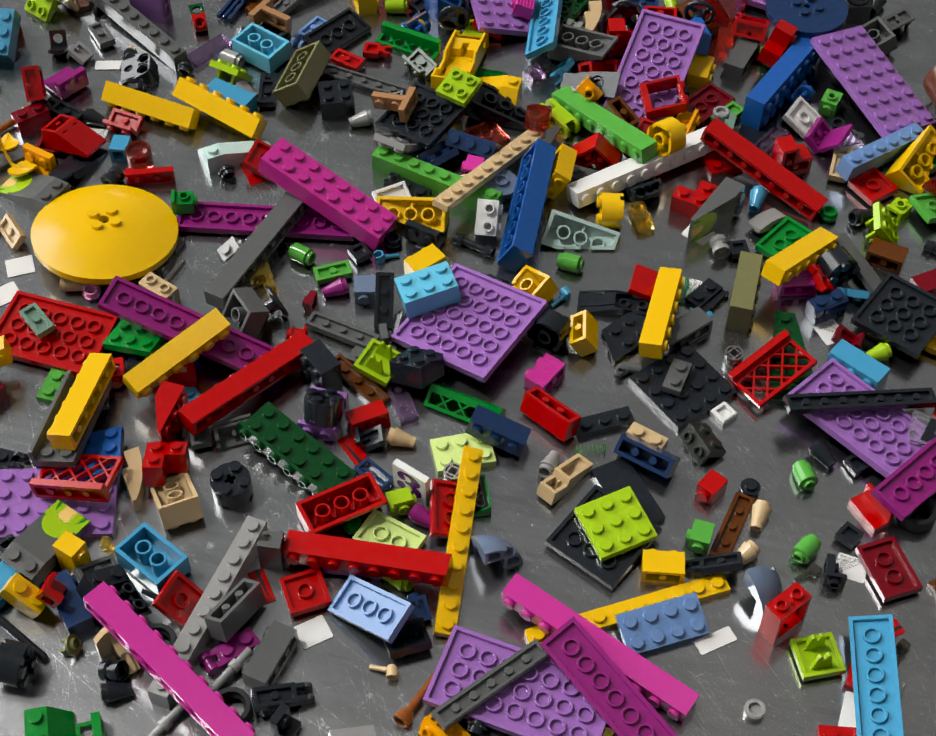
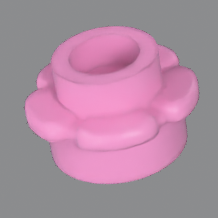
[82,284,101,300]

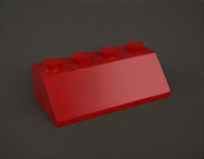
[295,472,388,534]

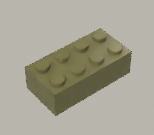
[272,40,331,107]
[725,251,765,334]

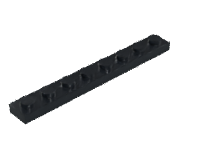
[783,387,936,415]

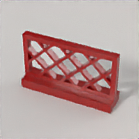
[728,329,817,409]
[29,454,125,503]

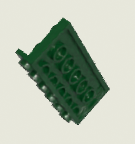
[238,401,357,495]

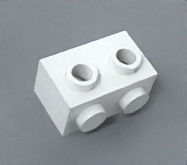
[474,198,503,237]

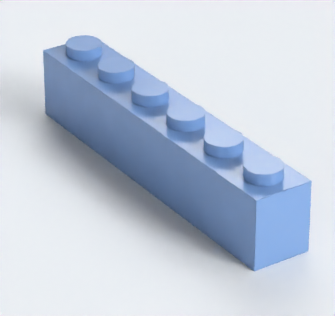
[835,122,924,182]

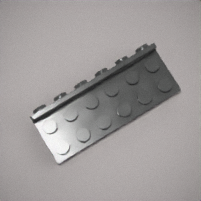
[28,370,113,468]

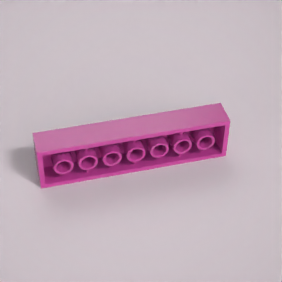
[258,137,398,251]

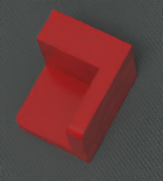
[35,571,67,609]

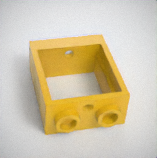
[546,143,577,200]

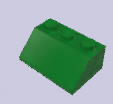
[24,706,76,736]

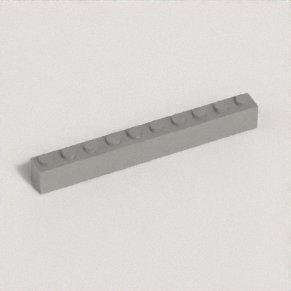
[147,515,268,710]

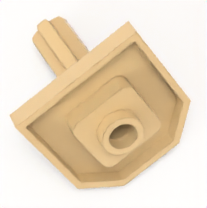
[93,628,140,674]

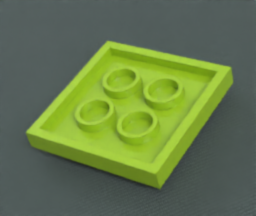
[574,486,658,562]

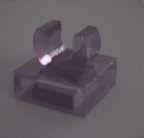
[523,62,546,85]

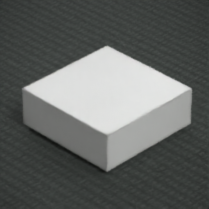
[709,401,738,427]

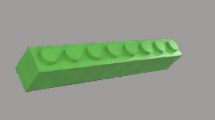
[551,85,658,164]
[371,145,503,211]

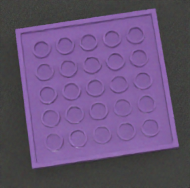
[391,263,548,383]

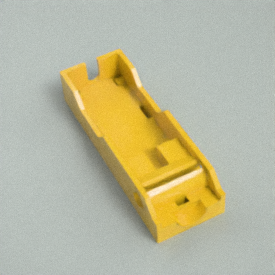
[431,30,489,90]

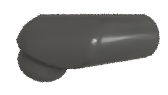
[614,361,642,377]

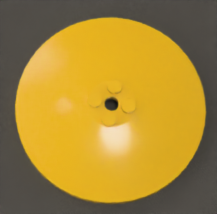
[31,184,179,285]

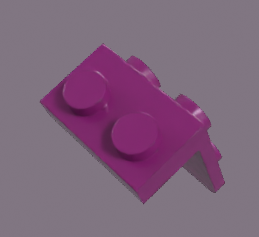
[44,66,89,100]
[804,116,854,154]

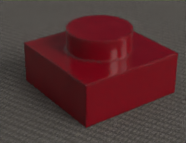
[302,290,319,316]

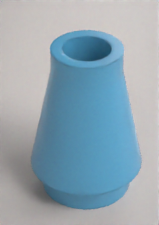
[749,185,767,213]

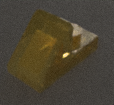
[250,260,277,296]

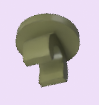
[58,634,82,656]

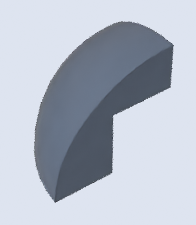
[469,534,523,569]
[743,565,783,622]

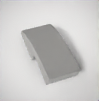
[747,208,787,234]

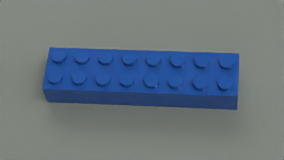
[740,37,820,131]
[496,138,557,273]

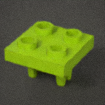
[24,0,62,23]
[209,59,253,85]
[435,67,483,108]
[865,202,899,245]
[353,338,400,387]
[789,632,846,682]

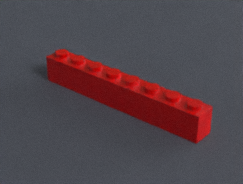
[700,117,829,222]
[178,330,314,436]
[282,530,454,587]

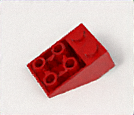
[41,114,107,158]
[155,380,188,442]

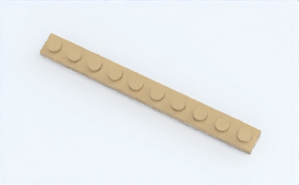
[432,127,544,212]

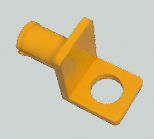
[576,74,603,102]

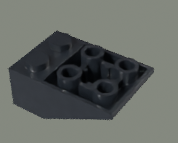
[76,564,152,616]

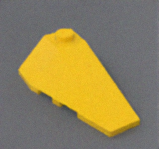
[377,196,450,233]

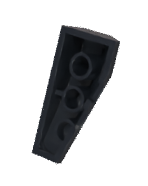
[465,82,536,131]

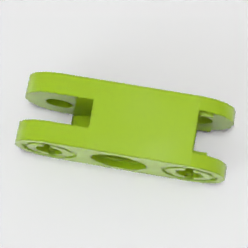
[536,98,581,139]

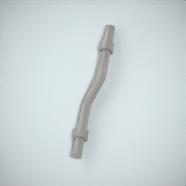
[148,647,253,736]

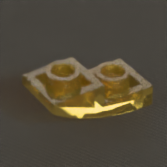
[626,201,655,233]

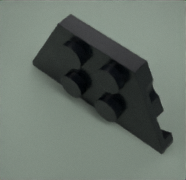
[601,312,646,366]

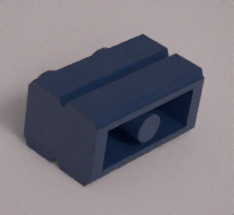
[804,288,849,326]

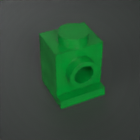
[171,189,198,215]

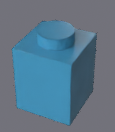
[108,134,133,163]

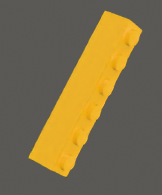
[172,76,268,140]
[101,80,201,132]
[761,227,839,286]
[639,267,685,359]
[123,308,231,400]
[47,353,116,450]

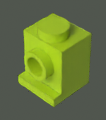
[886,197,913,225]
[385,487,417,519]

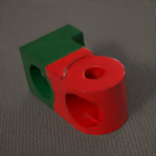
[188,3,208,33]

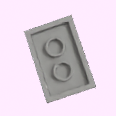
[373,133,424,153]

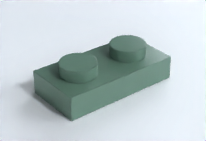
[18,302,56,339]

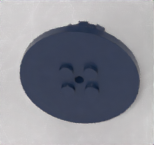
[765,0,848,47]

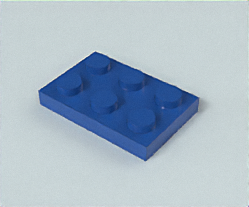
[81,426,124,482]

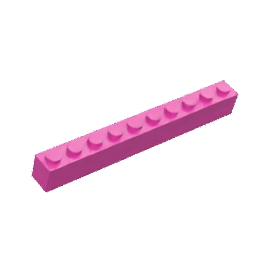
[501,573,700,723]
[83,581,255,736]

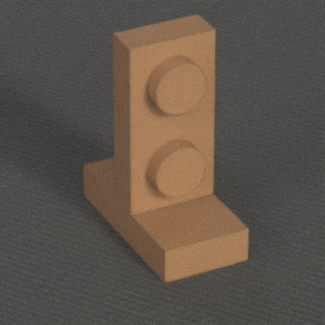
[248,0,292,33]
[371,86,419,123]

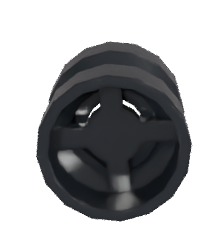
[100,166,125,185]
[98,659,130,682]

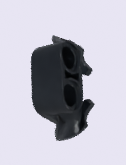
[598,0,641,34]
[119,48,158,86]

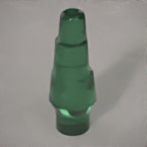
[680,276,690,302]

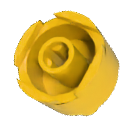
[647,117,687,157]
[595,192,624,229]

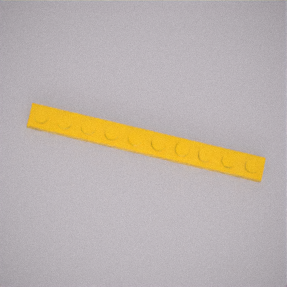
[433,445,484,638]
[524,573,731,644]

